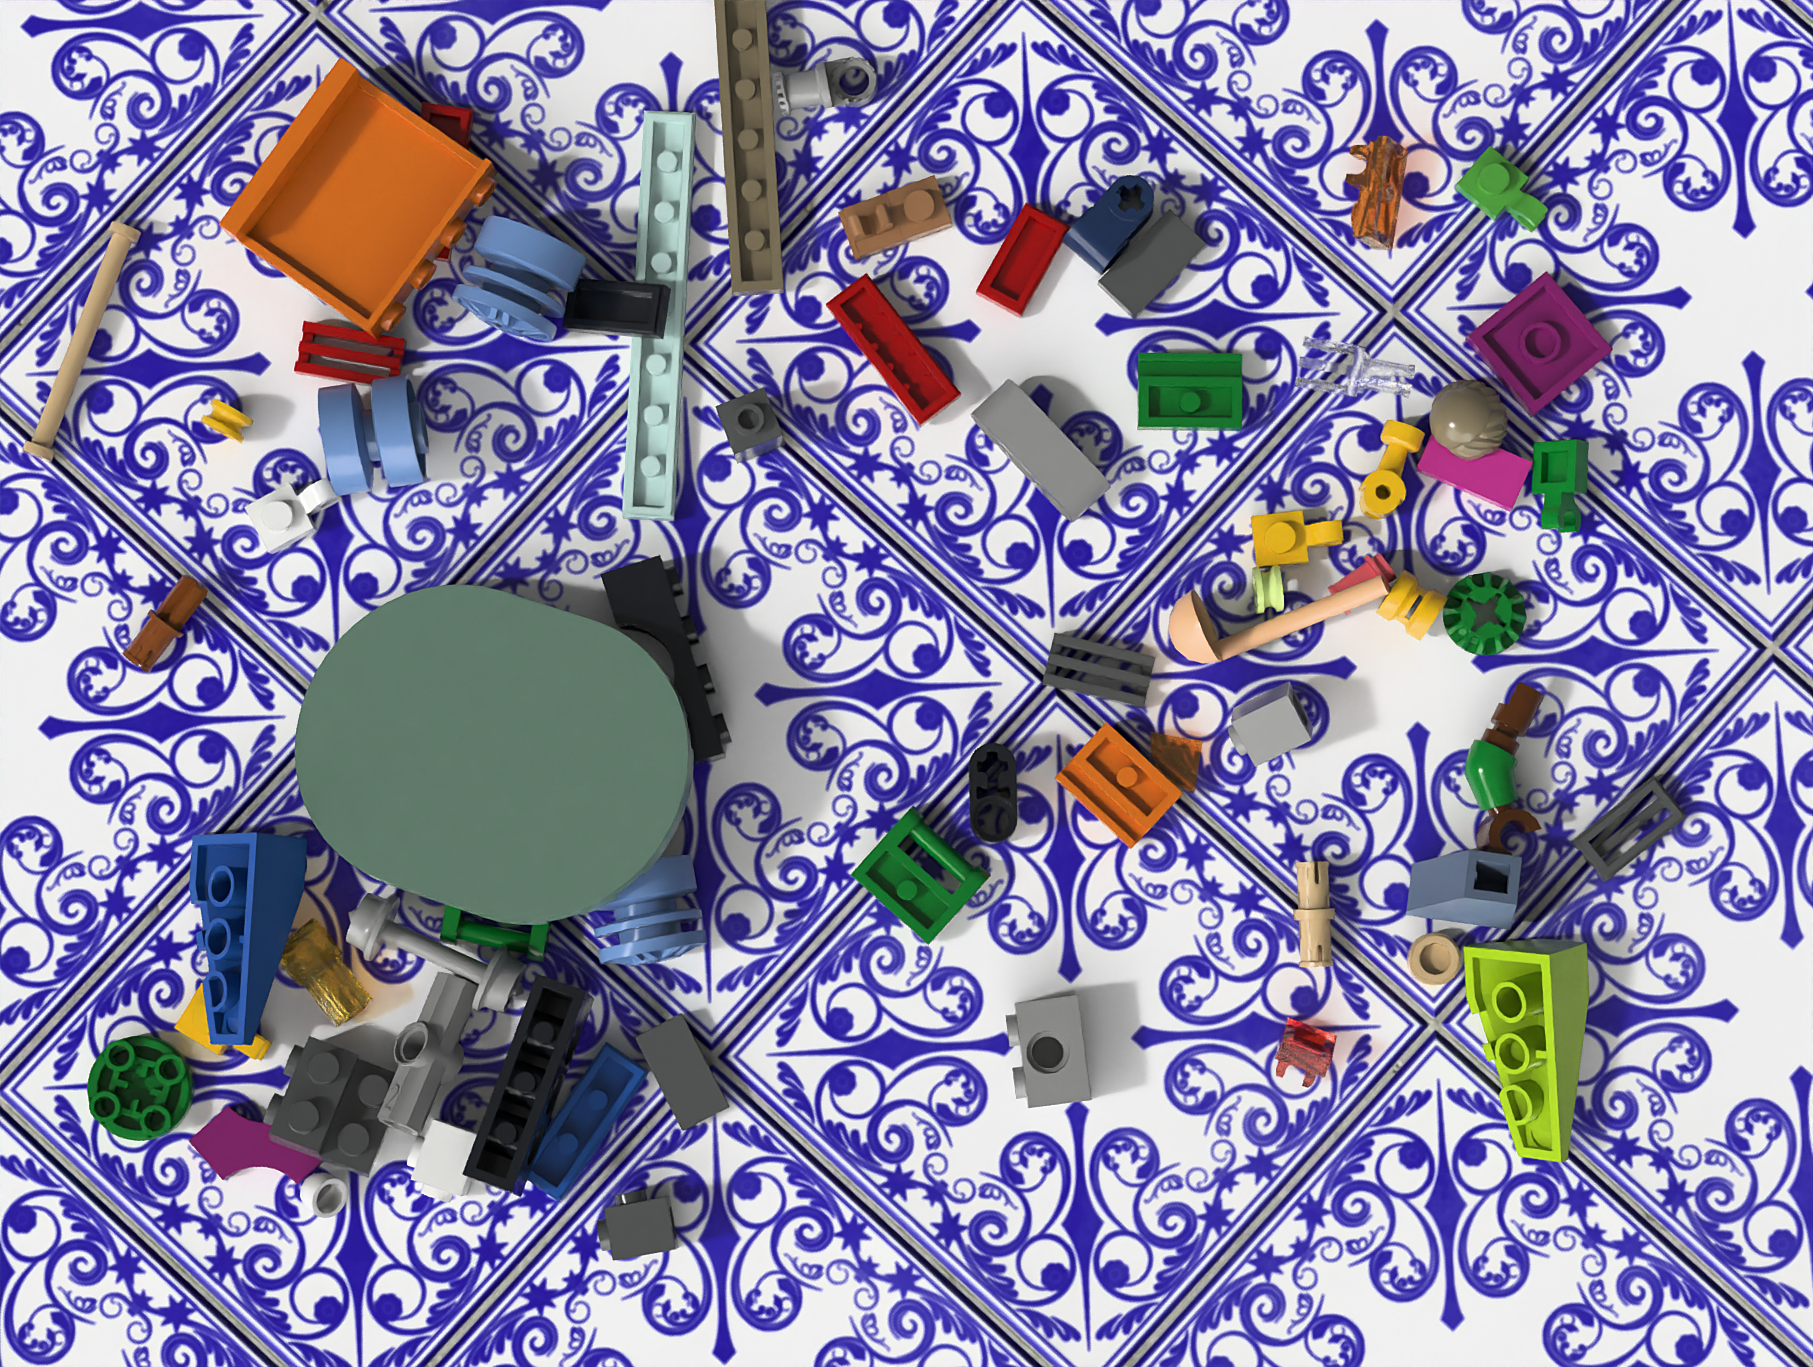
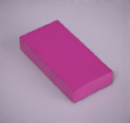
[1415,434,1533,512]

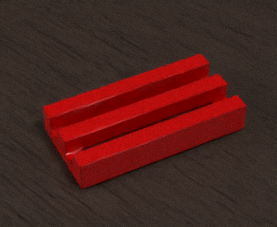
[294,321,407,387]

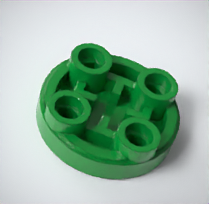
[87,1035,195,1141]

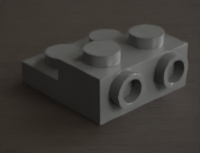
[263,1036,396,1178]

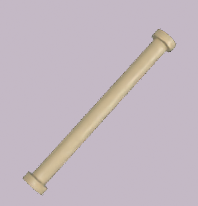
[22,221,141,462]

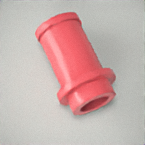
[1327,553,1397,615]

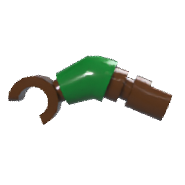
[1464,682,1544,855]

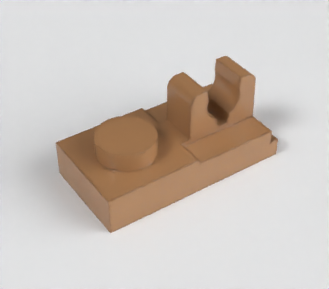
[838,175,952,261]

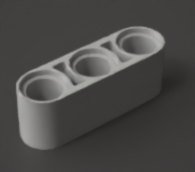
[970,379,1111,522]

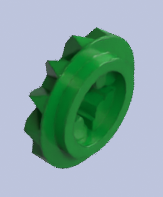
[1443,572,1527,656]

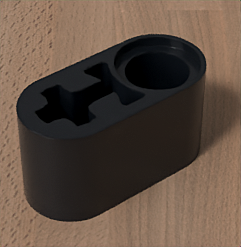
[969,743,1018,846]

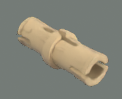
[1293,861,1335,967]

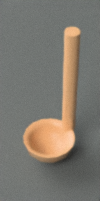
[1168,575,1389,663]

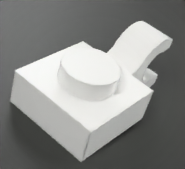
[244,477,342,554]

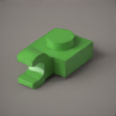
[1455,146,1548,233]

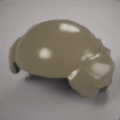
[1429,380,1508,461]

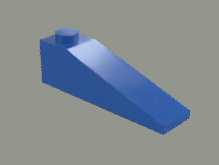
[189,833,307,1045]

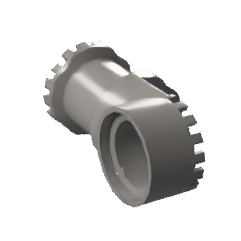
[774,57,878,117]

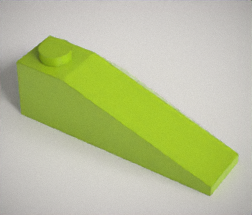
[1463,938,1590,1163]

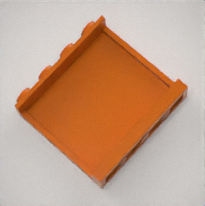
[219,57,497,339]

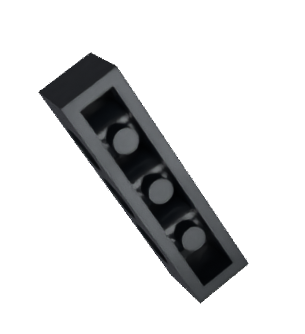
[462,974,594,1197]

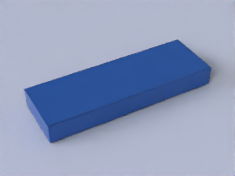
[528,1042,650,1202]

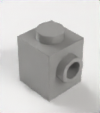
[1228,681,1313,767]

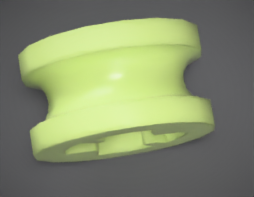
[1252,565,1284,614]

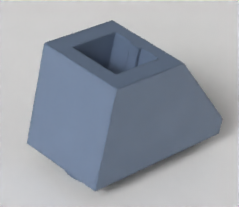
[1406,850,1522,930]

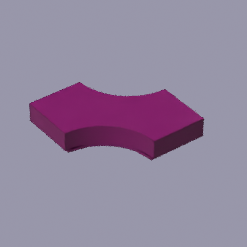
[189,1106,325,1184]

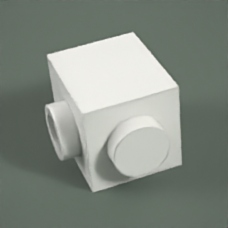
[407,1119,478,1203]

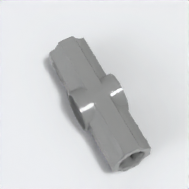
[377,972,478,1136]

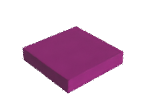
[1465,271,1613,418]

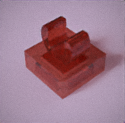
[1275,1017,1337,1088]

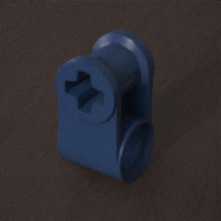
[1062,175,1154,275]

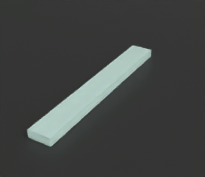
[622,110,696,521]

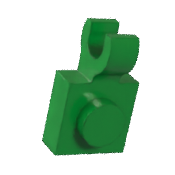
[1532,439,1589,533]

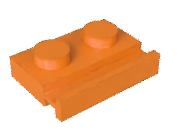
[1054,722,1183,850]

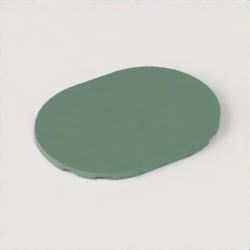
[295,584,694,925]

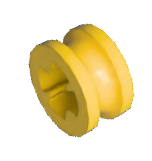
[200,398,254,443]

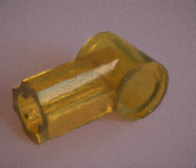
[280,917,374,1027]

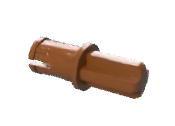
[122,575,208,673]

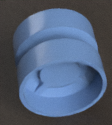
[318,374,429,496]

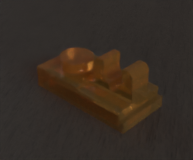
[1345,136,1409,250]

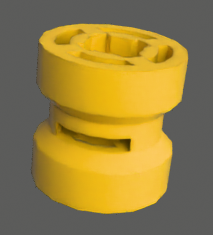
[1376,569,1448,641]

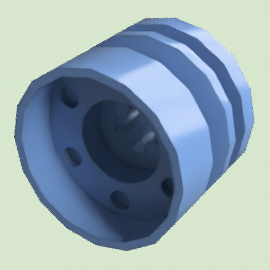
[452,215,587,342]
[594,855,708,967]

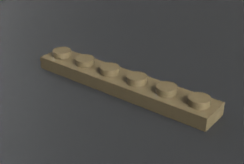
[714,0,784,296]

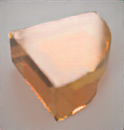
[1150,732,1203,794]

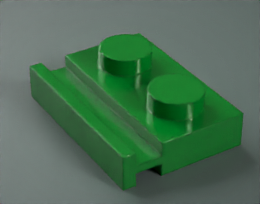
[1137,353,1242,431]

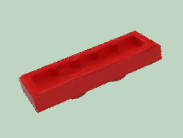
[826,273,961,428]

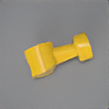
[1358,420,1425,520]

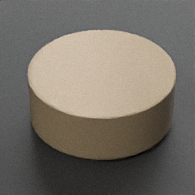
[1407,933,1461,986]

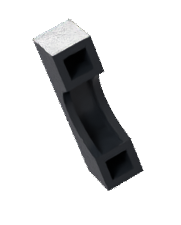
[600,555,732,768]

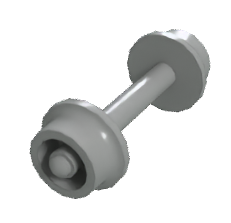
[346,893,526,1013]

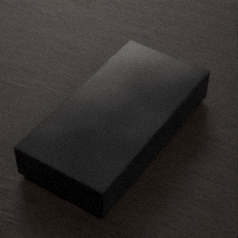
[562,278,671,339]

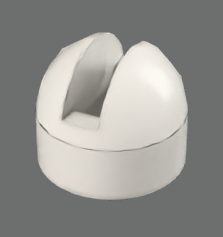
[300,1172,347,1218]

